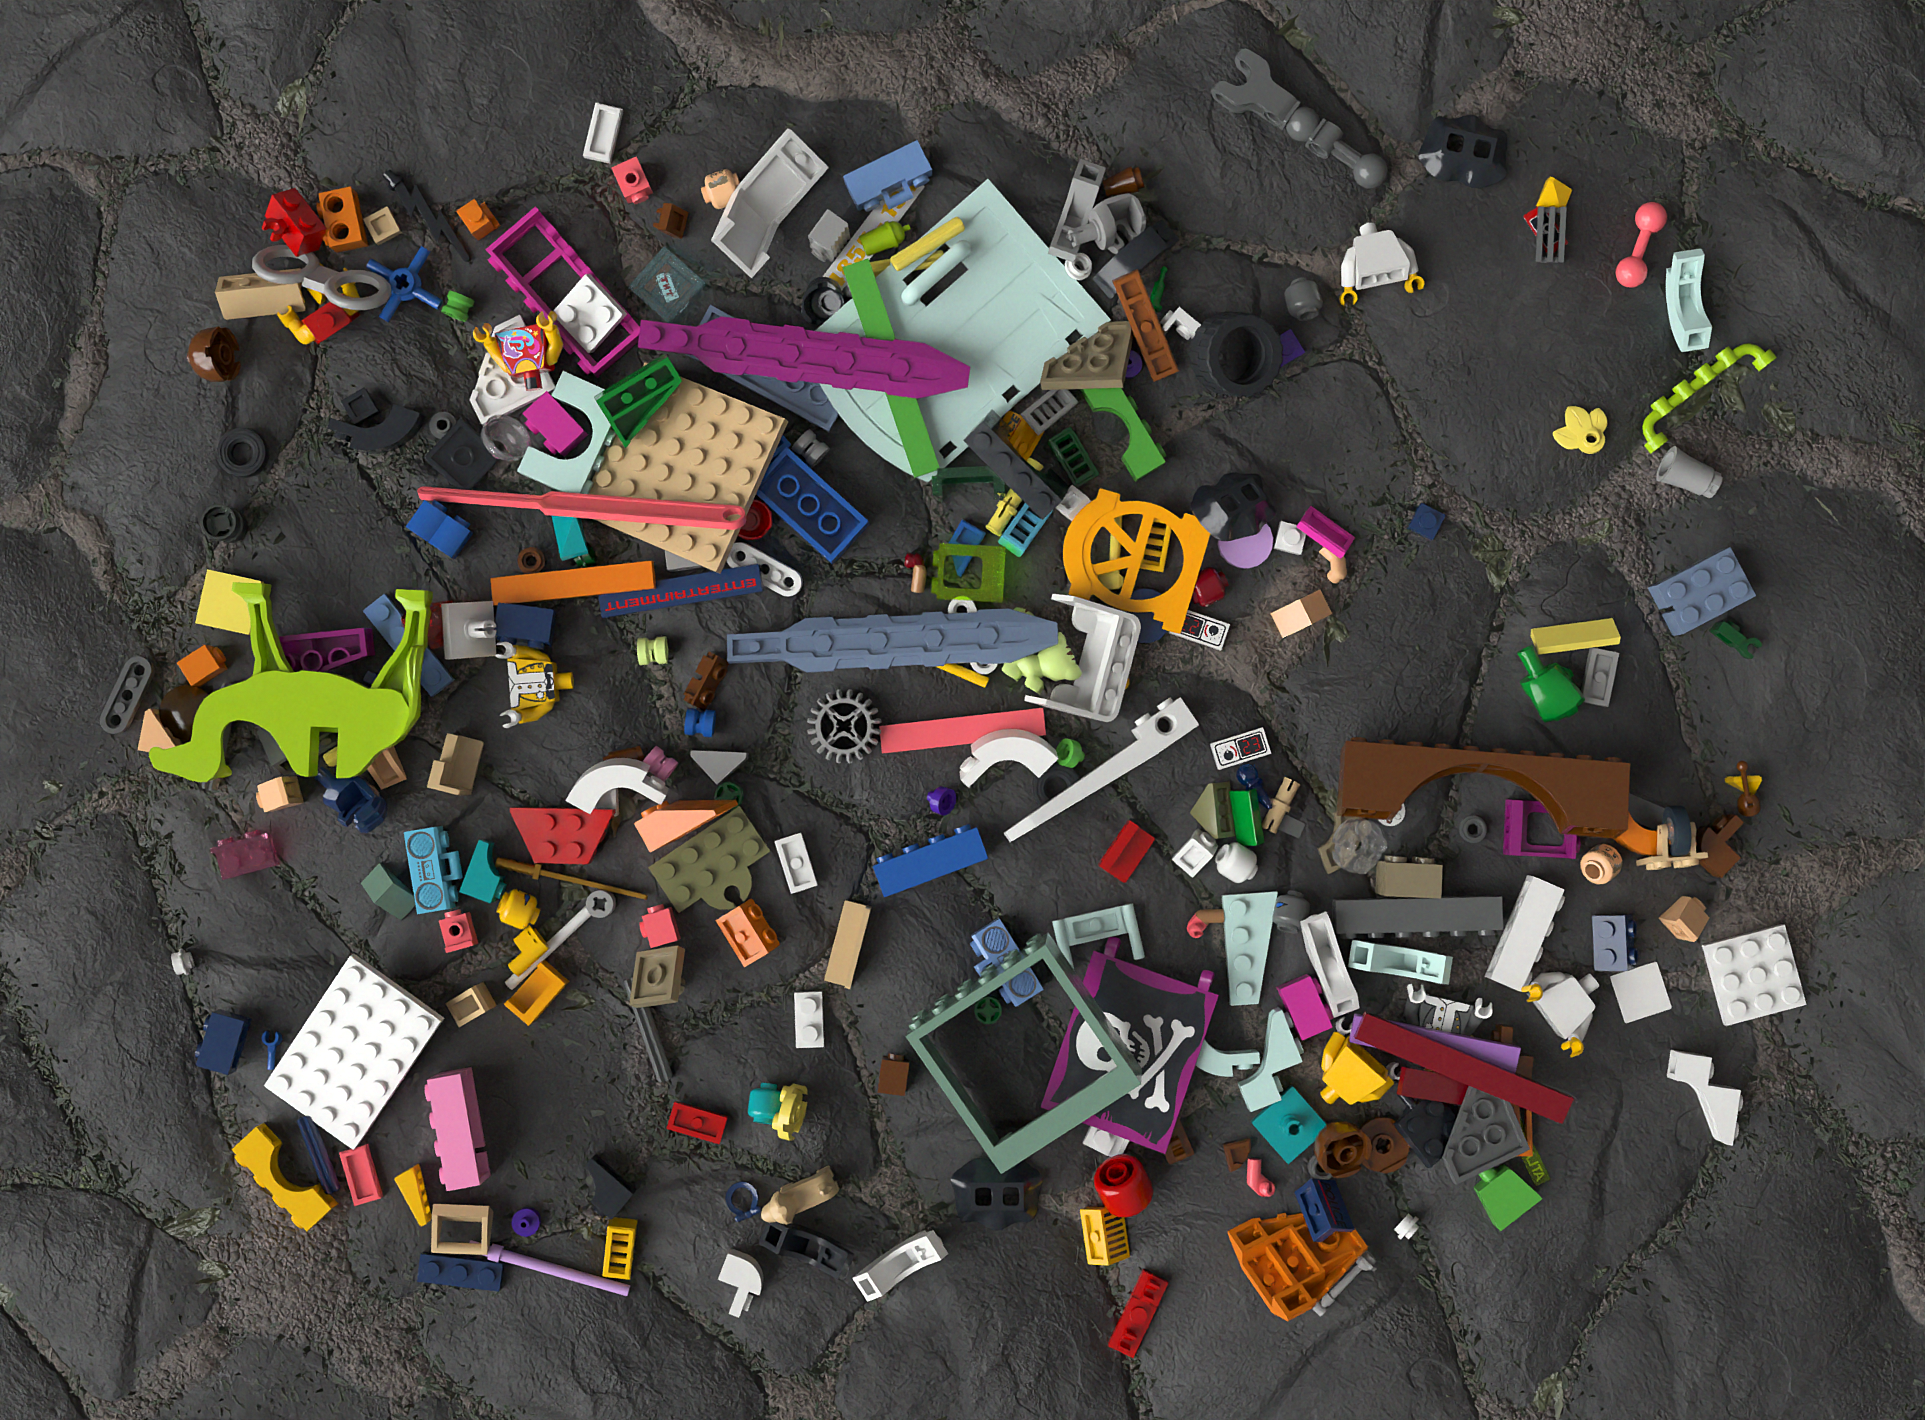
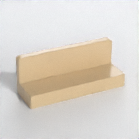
[215,268,306,320]
[824,900,872,989]

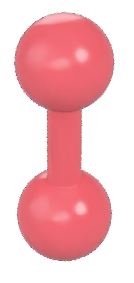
[1616,202,1667,288]

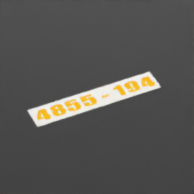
[823,185,925,295]

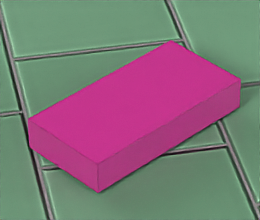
[1296,506,1355,559]

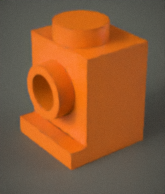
[456,199,501,241]

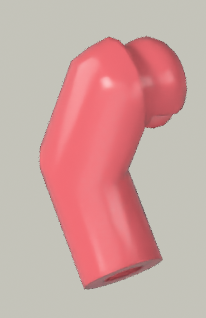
[1247,1158,1275,1197]

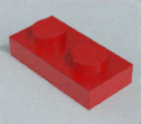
[666,1101,728,1144]

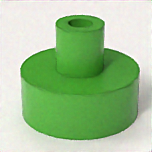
[1056,739,1085,768]

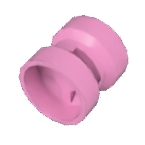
[643,746,678,782]

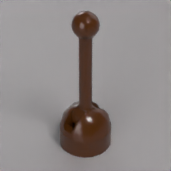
[1737,760,1761,817]

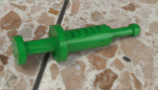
[1150,266,1167,312]

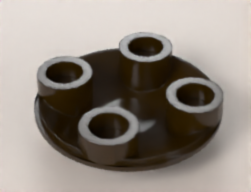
[159,685,209,740]

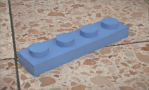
[363,594,455,697]

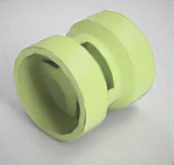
[637,636,668,665]

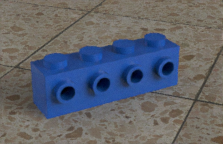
[873,824,988,897]

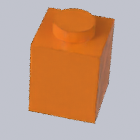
[176,645,228,687]

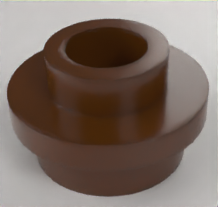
[517,547,546,574]

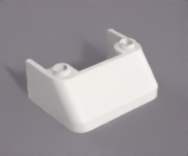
[1024,594,1141,722]

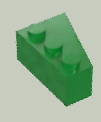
[594,354,682,448]

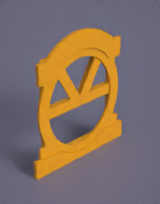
[1063,488,1210,634]

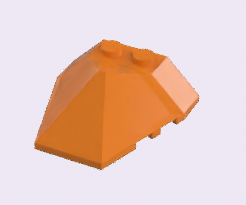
[1228,1213,1368,1321]

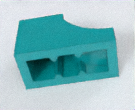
[459,839,506,903]

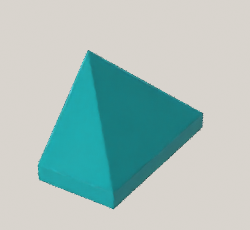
[552,516,588,561]

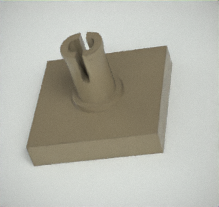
[629,946,685,1008]

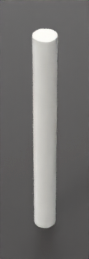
[505,906,591,990]

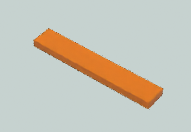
[490,561,656,606]

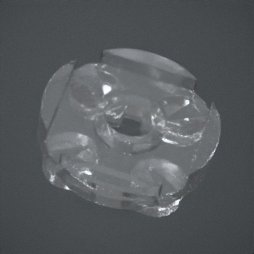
[1332,818,1387,874]

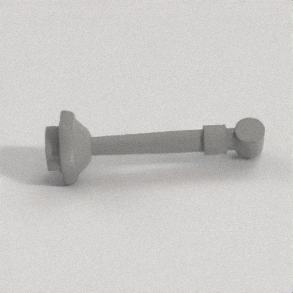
[1312,1250,1377,1316]

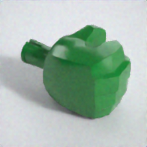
[1517,645,1585,723]

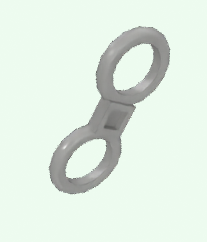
[252,245,392,310]

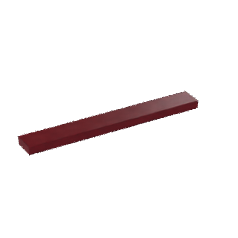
[1354,1011,1573,1124]

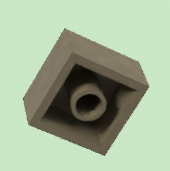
[1375,855,1443,899]

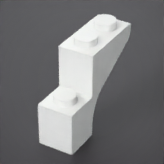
[1300,912,1360,1018]
[1667,1050,1743,1146]

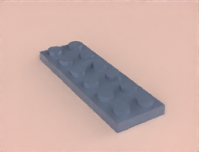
[685,305,839,432]

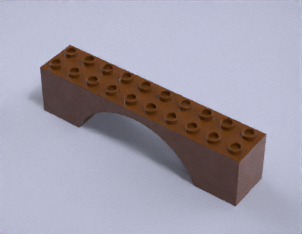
[1336,737,1630,839]

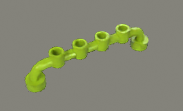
[1642,344,1777,454]

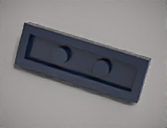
[417,1252,505,1292]

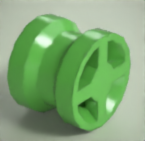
[441,291,475,322]

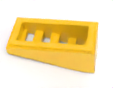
[1140,518,1171,572]
[394,1164,432,1227]
[602,1217,637,1280]

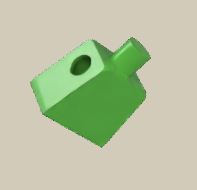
[1474,1164,1542,1231]

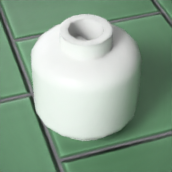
[1215,842,1258,883]

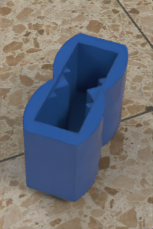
[406,500,473,560]

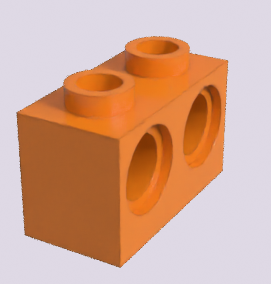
[316,186,368,253]

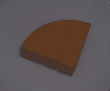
[1222,1137,1251,1172]

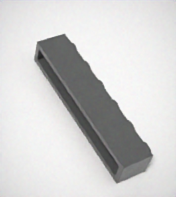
[1332,895,1503,939]

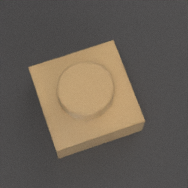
[363,207,402,245]

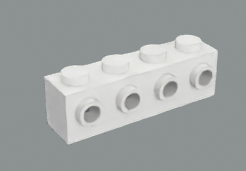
[1485,875,1565,992]

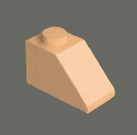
[256,776,304,812]
[1659,896,1709,942]

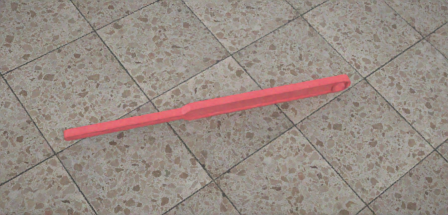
[417,486,747,530]

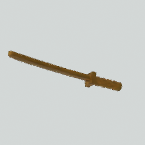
[495,857,648,900]

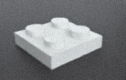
[554,274,627,353]

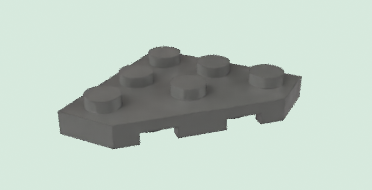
[1442,1086,1530,1185]

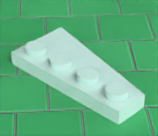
[1222,891,1278,1006]

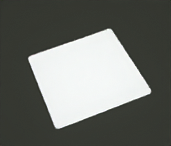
[1610,962,1672,1023]

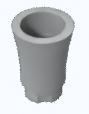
[1656,446,1723,498]

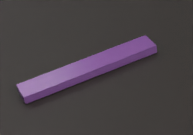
[1349,1014,1521,1073]

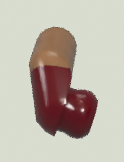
[905,553,927,593]

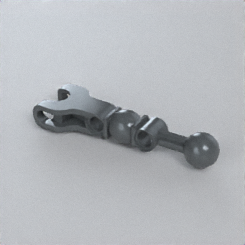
[1211,48,1388,189]

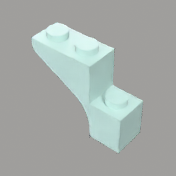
[1237,1007,1304,1112]

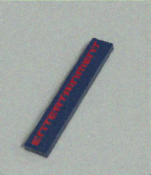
[598,564,764,618]

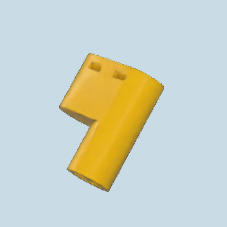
[508,925,550,977]

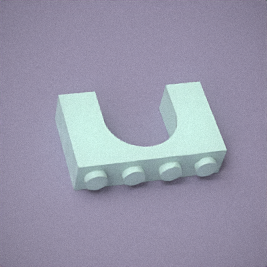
[517,371,616,494]

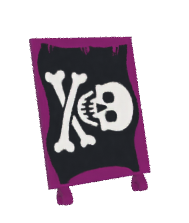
[1041,937,1219,1154]

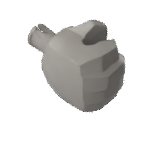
[1068,193,1146,254]

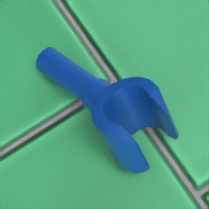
[262,1031,282,1070]

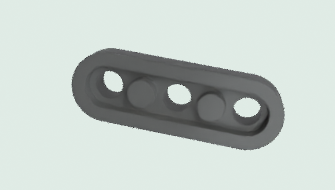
[100,656,155,734]

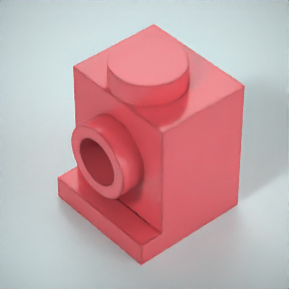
[439,909,479,953]

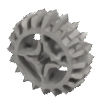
[807,689,881,763]

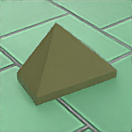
[1190,782,1235,839]

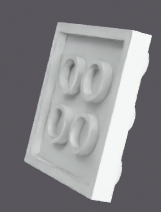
[1702,924,1806,1026]

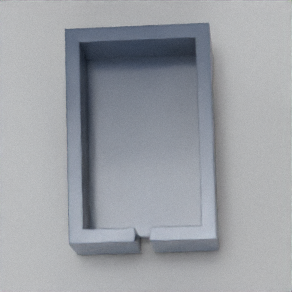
[1648,547,1756,636]

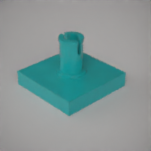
[1250,1085,1327,1164]

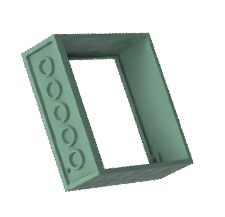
[905,933,1142,1174]

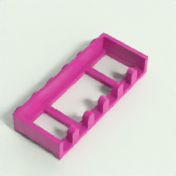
[485,206,640,378]

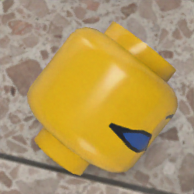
[496,889,540,929]

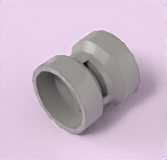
[791,429,830,468]

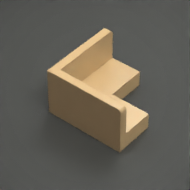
[427,733,484,795]

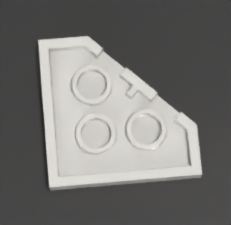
[470,315,556,426]

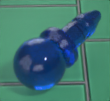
[1236,764,1273,810]

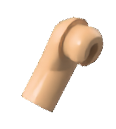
[1319,547,1347,584]

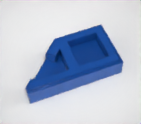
[949,520,986,577]

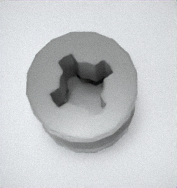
[586,889,616,918]

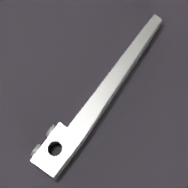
[1004,697,1199,842]

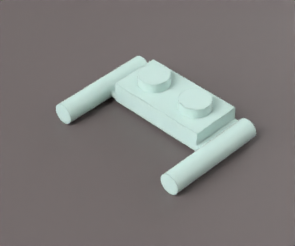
[1052,903,1145,971]

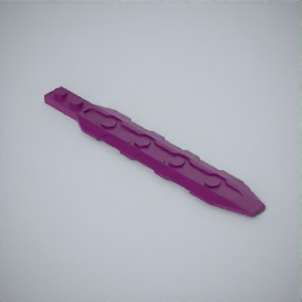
[638,316,971,399]

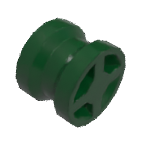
[714,782,744,809]
[974,995,1002,1024]

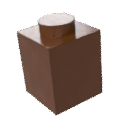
[877,1053,910,1096]

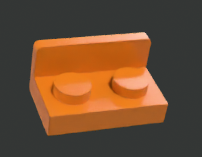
[715,899,780,967]

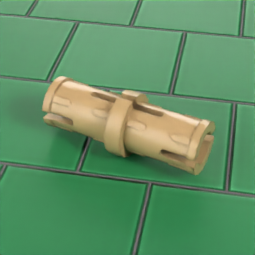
[1262,777,1300,834]

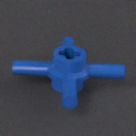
[366,246,443,323]

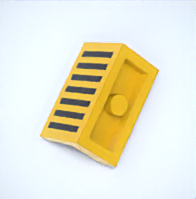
[1080,1207,1130,1265]

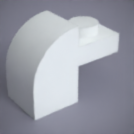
[718,1248,763,1318]

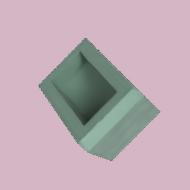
[361,863,416,920]

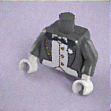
[1404,984,1493,1036]

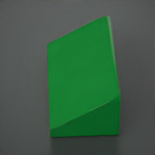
[1229,788,1264,846]

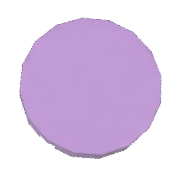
[1218,524,1273,569]

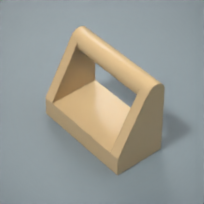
[431,1204,493,1255]

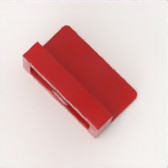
[1098,820,1155,883]

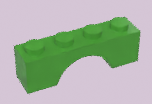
[1079,388,1166,482]

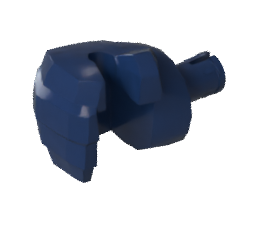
[314,765,388,833]

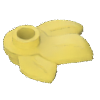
[1553,406,1607,454]

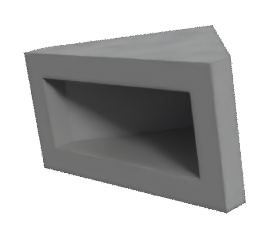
[690,750,748,785]

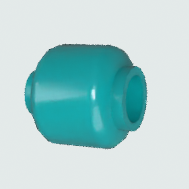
[748,1083,782,1124]

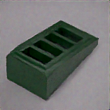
[1047,426,1099,488]

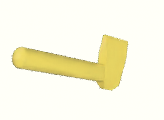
[1098,516,1124,590]

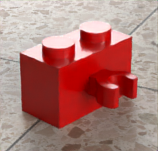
[262,188,327,257]

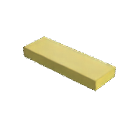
[1530,618,1621,655]

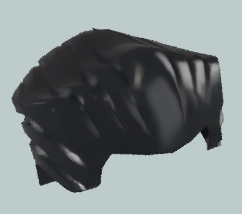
[801,277,844,326]

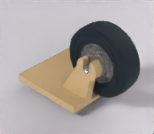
[1636,805,1708,870]

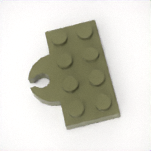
[648,806,771,913]

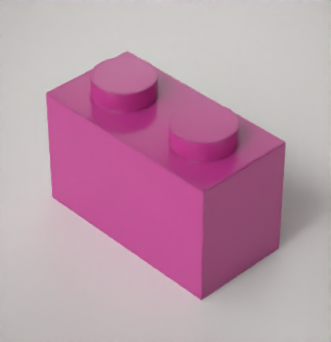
[522,391,588,457]
[1276,974,1334,1040]

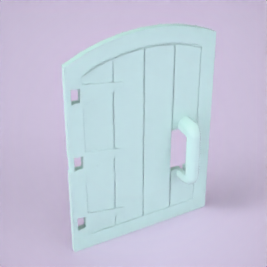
[815,179,1111,483]

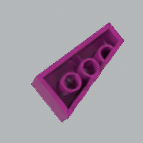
[278,628,375,673]

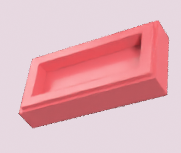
[339,1144,383,1206]

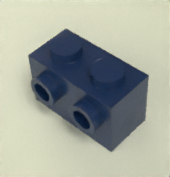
[494,602,557,650]
[195,1009,252,1075]

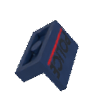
[1294,1178,1355,1242]

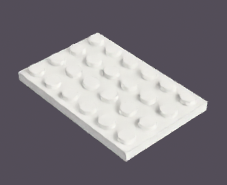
[264,954,444,1150]

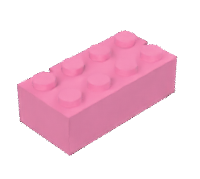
[425,1067,491,1191]

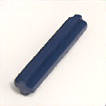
[297,1116,340,1195]

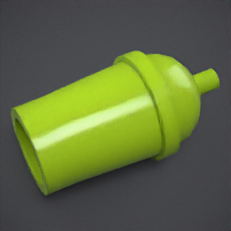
[859,221,910,257]

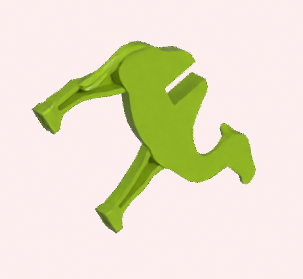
[149,582,433,782]

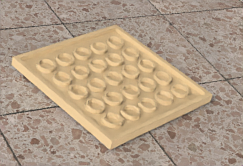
[589,363,788,574]

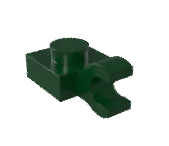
[1709,621,1762,659]

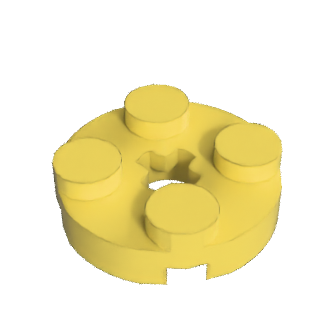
[772,1084,808,1141]

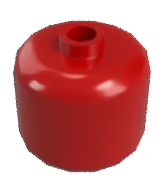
[1094,1154,1154,1217]

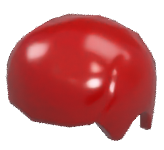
[737,498,772,540]

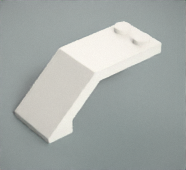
[711,129,829,278]

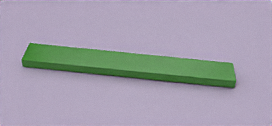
[842,258,940,478]

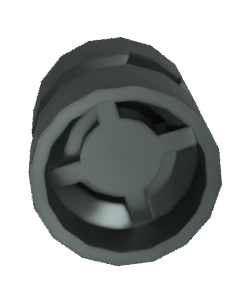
[200,504,248,543]

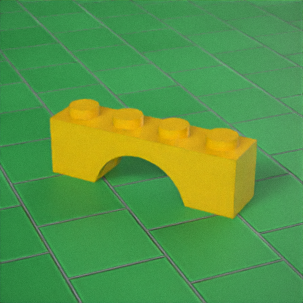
[231,1123,338,1231]

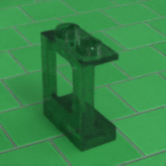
[932,466,1005,502]

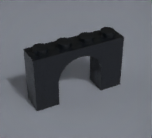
[963,409,1070,520]

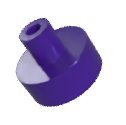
[1125,350,1142,379]
[927,786,956,816]
[512,1207,541,1237]

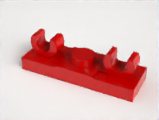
[1108,1269,1168,1358]

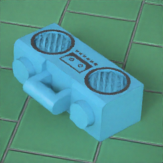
[404,826,463,914]

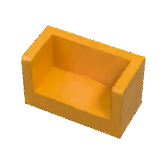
[504,960,569,1026]

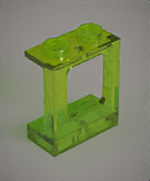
[931,543,1006,604]

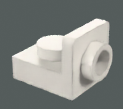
[1160,307,1201,340]
[1172,828,1218,878]

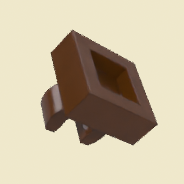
[653,203,689,239]

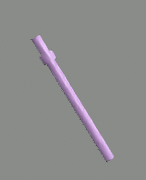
[469,1240,630,1296]

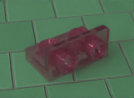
[210,830,279,880]

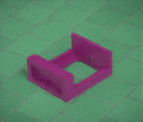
[1503,800,1580,859]

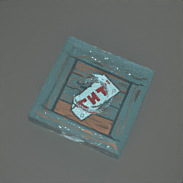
[628,246,706,323]

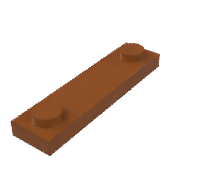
[1112,269,1179,382]

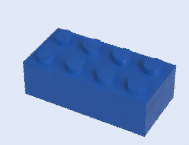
[756,447,870,565]

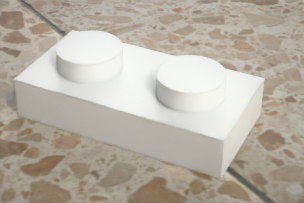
[775,833,818,894]
[794,991,824,1048]

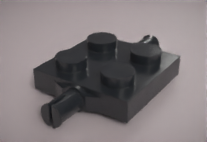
[1393,1094,1457,1168]

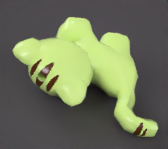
[1002,607,1082,694]

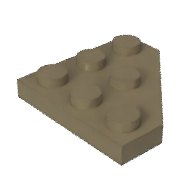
[1040,321,1134,390]

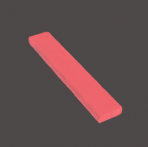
[879,708,1046,754]

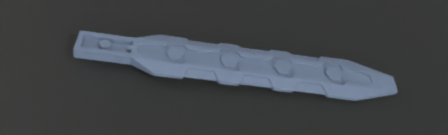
[727,608,1058,673]

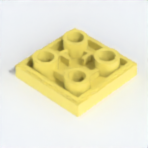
[195,569,264,635]

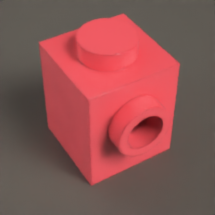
[611,156,653,204]
[639,904,681,948]

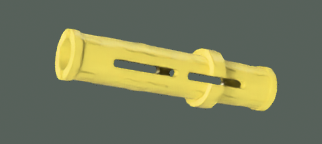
[986,458,1043,536]

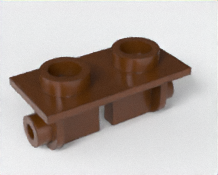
[683,651,729,711]

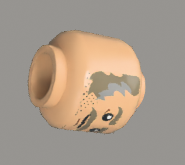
[701,169,740,209]
[1580,844,1622,885]

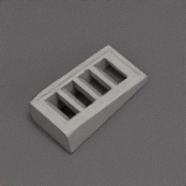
[1021,389,1079,436]

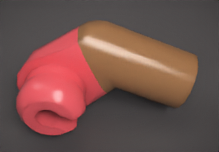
[1187,909,1224,938]

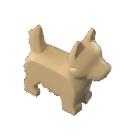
[761,1166,840,1225]

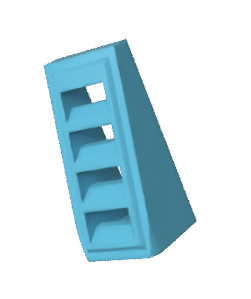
[998,503,1053,557]

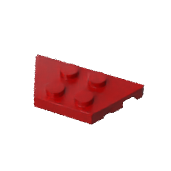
[510,807,616,864]

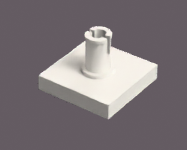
[441,601,496,659]

